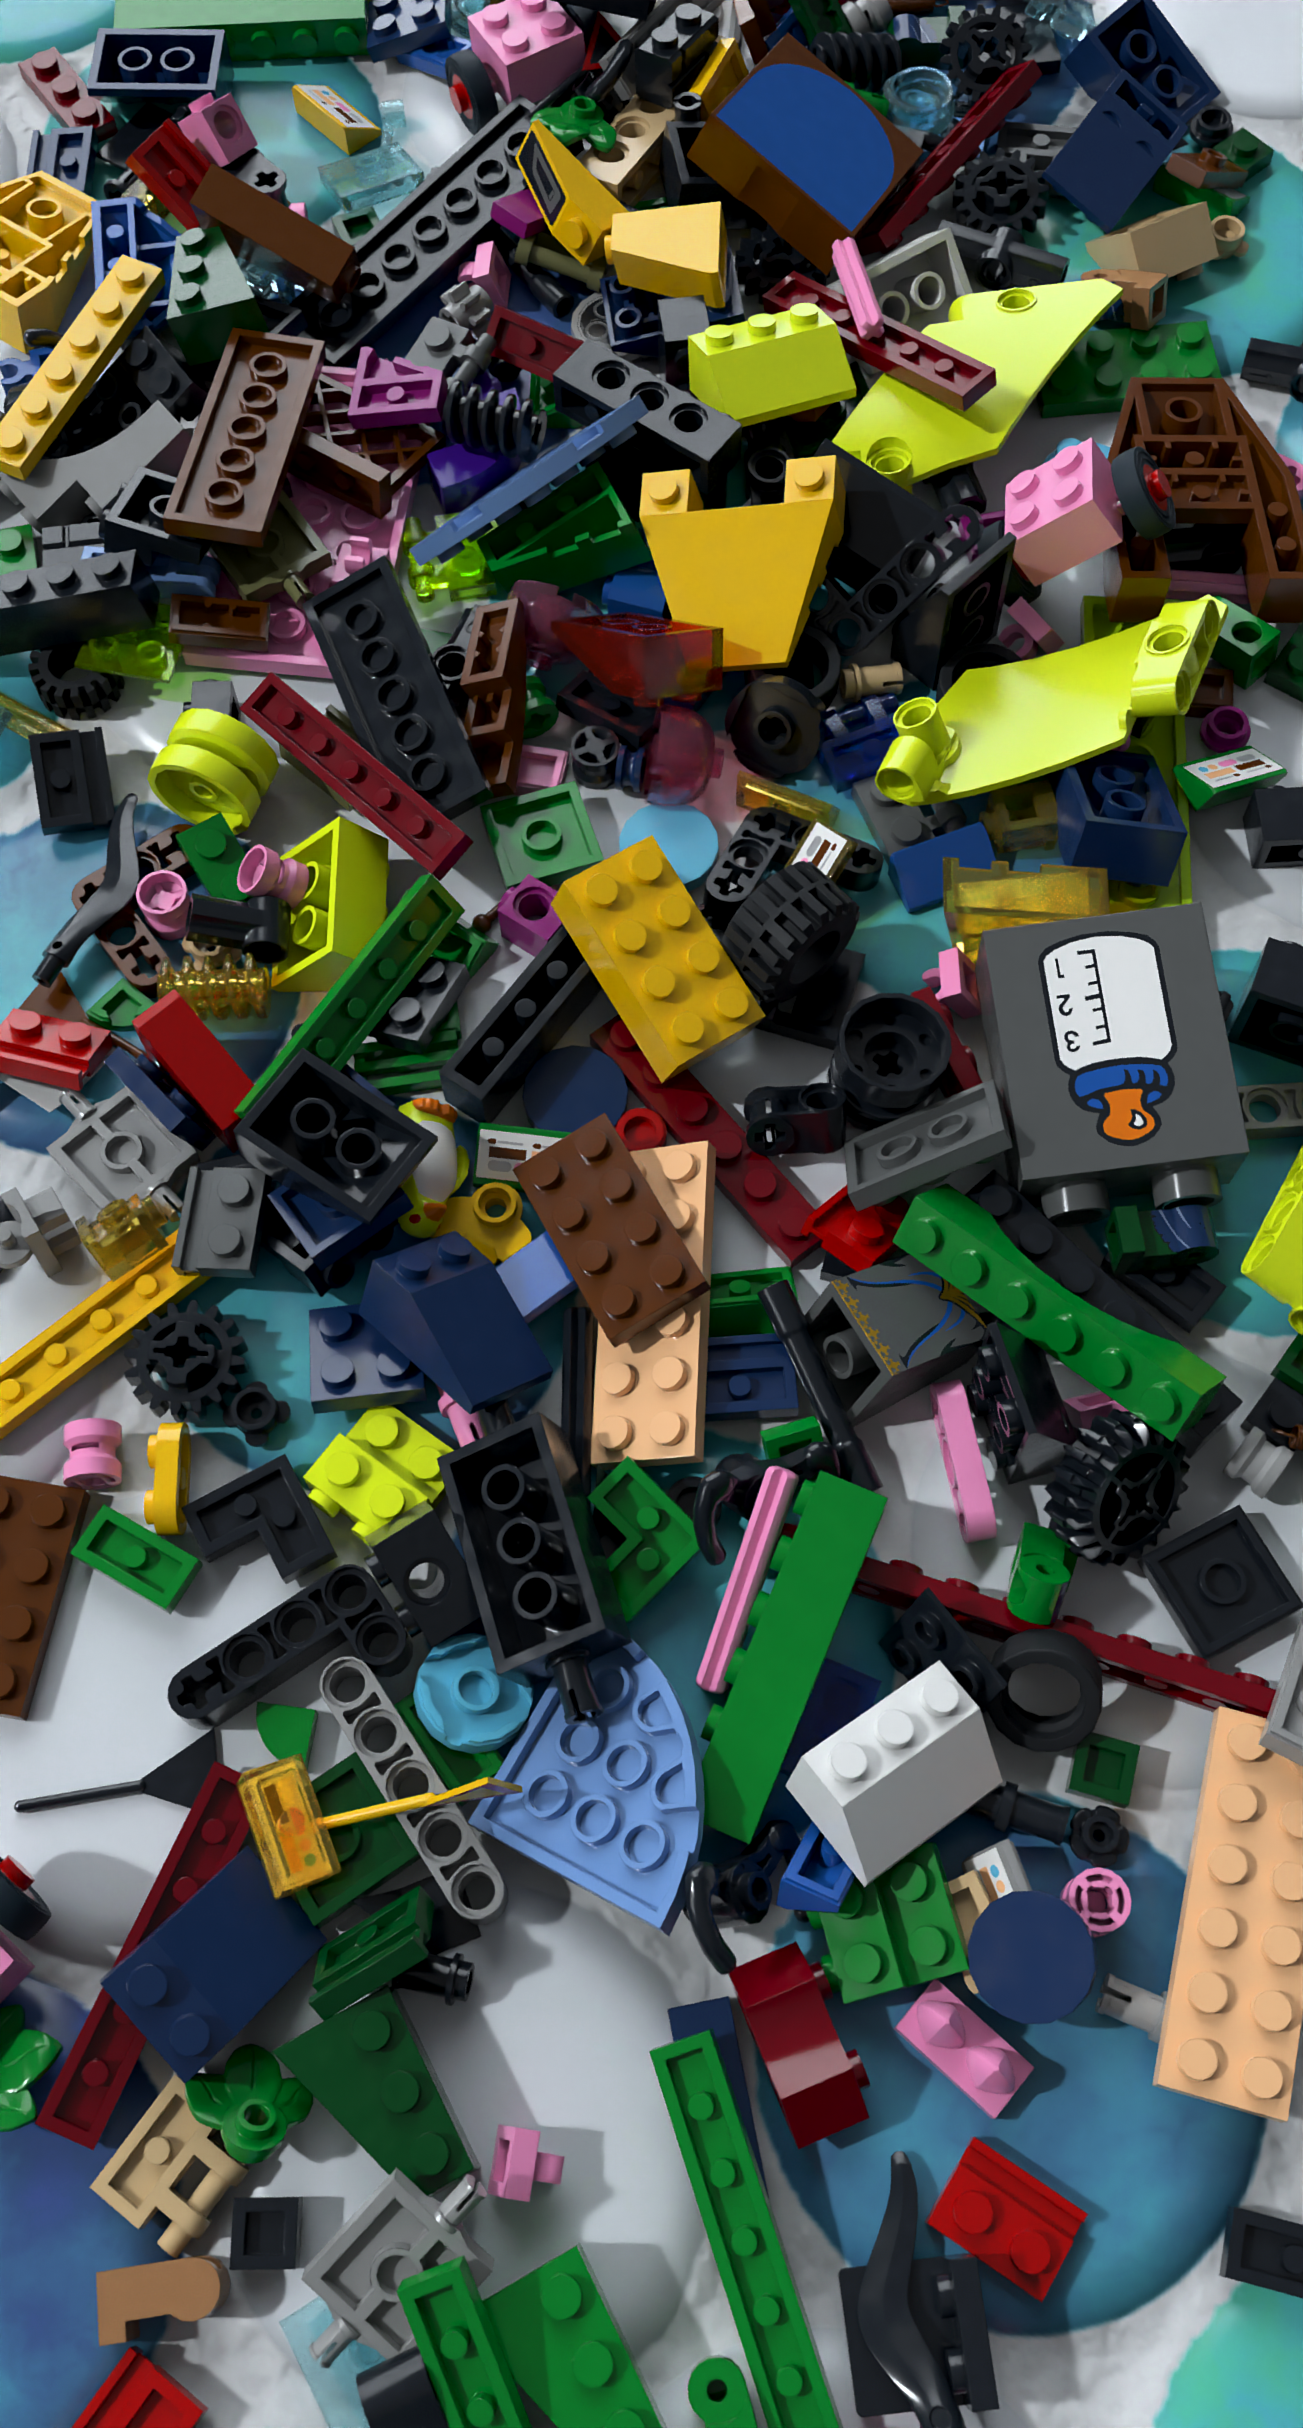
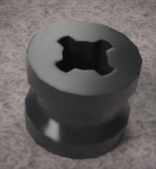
[570,725,620,790]

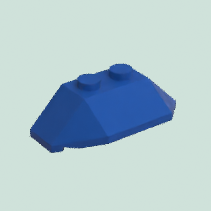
[91,196,181,340]

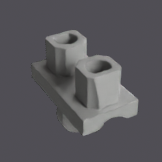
[0,1187,83,1278]

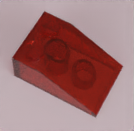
[551,612,723,707]

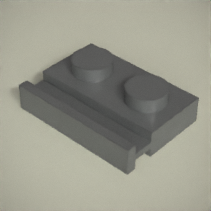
[171,1166,272,1278]

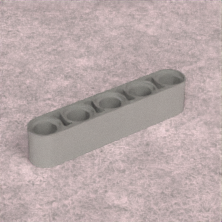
[320,1657,508,1925]

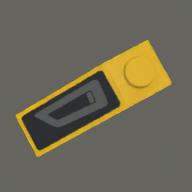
[515,120,629,266]

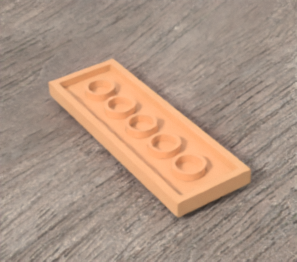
[591,1140,716,1470]
[1152,1706,1303,2123]

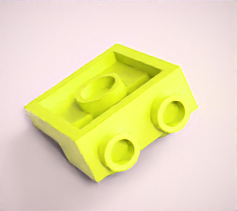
[303,1405,454,1547]

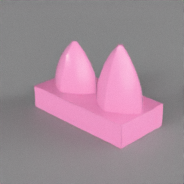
[894,1979,1035,2119]

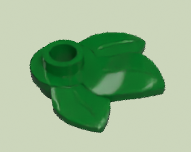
[530,96,617,153]
[0,2004,63,2133]
[184,2044,313,2164]

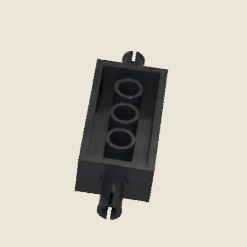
[437,1398,632,1725]

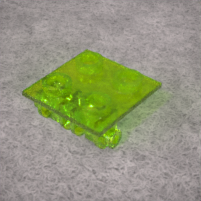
[74,603,185,684]

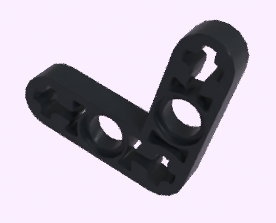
[703,807,884,920]

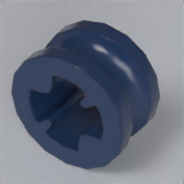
[615,745,647,793]

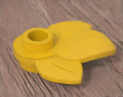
[430,1182,532,1266]

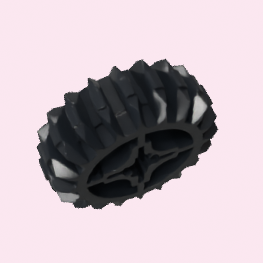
[1043,1409,1190,1567]

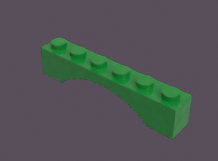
[892,1183,1227,1442]

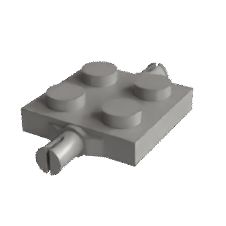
[46,1086,201,1228]
[301,2168,494,2369]

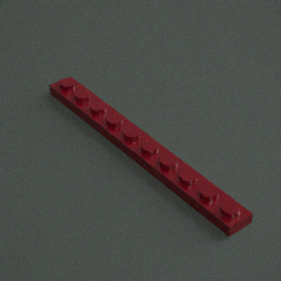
[774,1523,1276,1718]

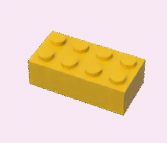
[551,835,765,1083]

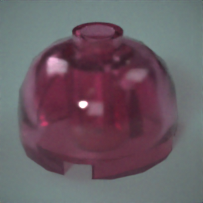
[507,580,603,671]
[644,703,724,806]

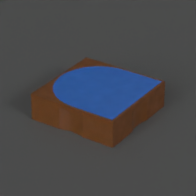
[687,32,924,276]

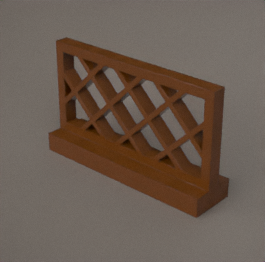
[288,373,446,520]

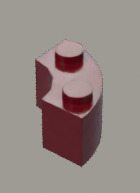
[728,1942,871,2150]

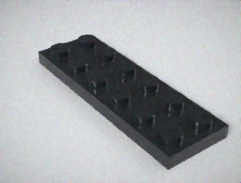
[302,555,494,821]

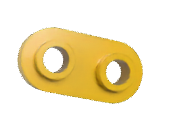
[144,1422,191,1536]

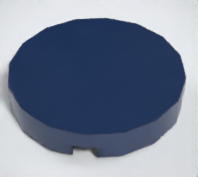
[522,1045,628,1133]
[967,1890,1098,2024]

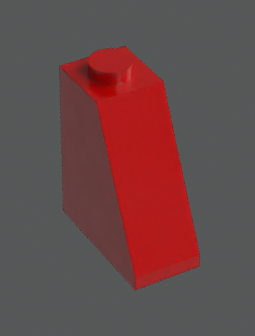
[131,989,254,1153]

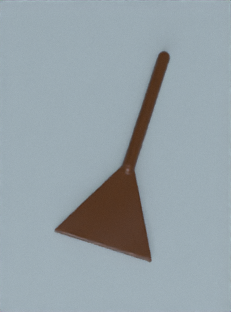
[18,972,149,1058]

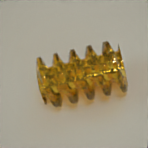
[157,953,271,1021]

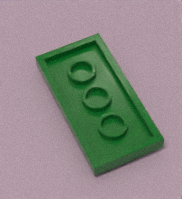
[1036,321,1222,419]

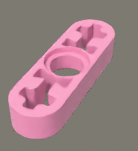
[930,1379,997,1543]

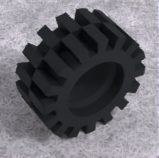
[28,637,125,721]

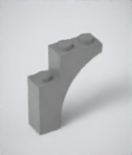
[0,400,192,534]

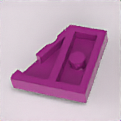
[347,346,448,429]

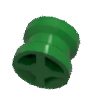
[523,675,559,739]

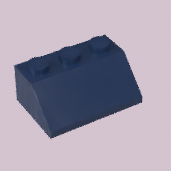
[86,28,234,105]

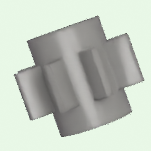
[439,281,494,340]

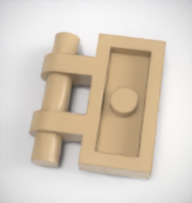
[90,2074,250,2258]

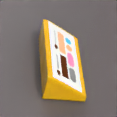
[292,85,382,155]

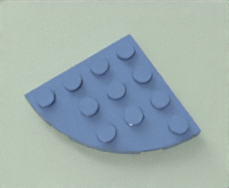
[409,395,649,566]
[468,1640,705,1936]

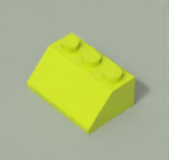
[688,303,856,427]
[271,816,390,992]

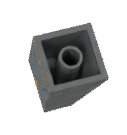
[805,1254,987,1427]

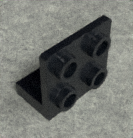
[838,2253,1000,2417]

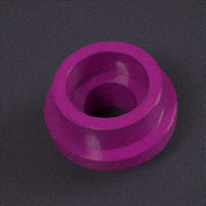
[1200,706,1251,753]

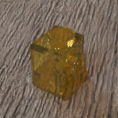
[979,779,1058,854]
[75,1193,169,1282]

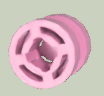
[237,844,309,910]
[135,870,190,940]
[63,1418,122,1490]
[1060,1867,1132,1938]

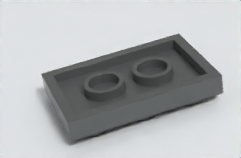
[844,1079,1013,1212]

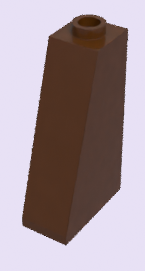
[189,163,361,305]

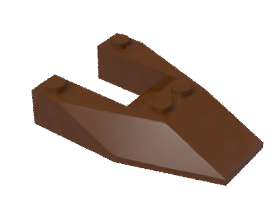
[1103,377,1303,623]

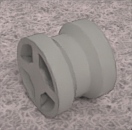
[1222,1426,1294,1499]

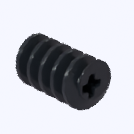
[809,32,902,93]
[442,379,547,463]

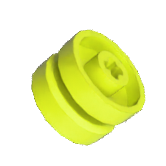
[147,708,279,835]

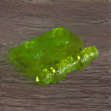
[402,512,497,603]

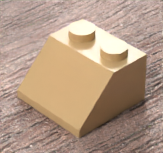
[1085,201,1219,293]

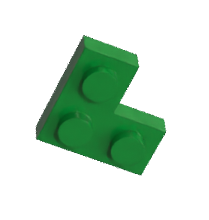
[587,1456,701,1623]

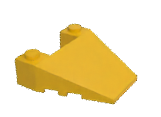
[0,170,98,354]
[639,455,846,674]

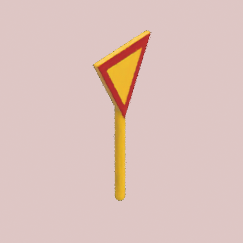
[314,1777,523,1831]

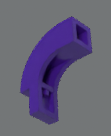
[426,370,521,520]

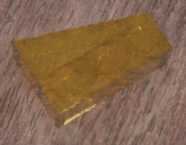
[943,857,1111,965]

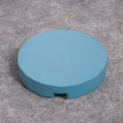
[619,801,719,892]
[413,1633,534,1754]

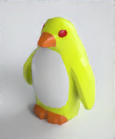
[398,1097,470,1238]

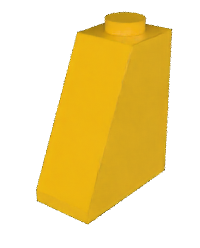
[604,201,728,308]

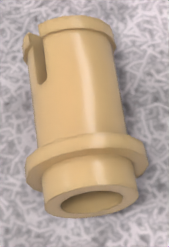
[839,662,903,703]

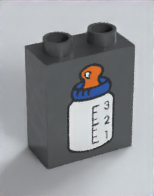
[975,902,1250,1227]

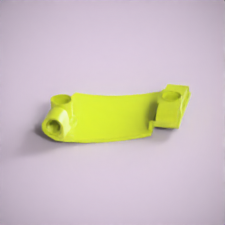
[832,278,1123,495]
[875,594,1229,807]

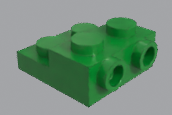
[806,1842,969,2004]

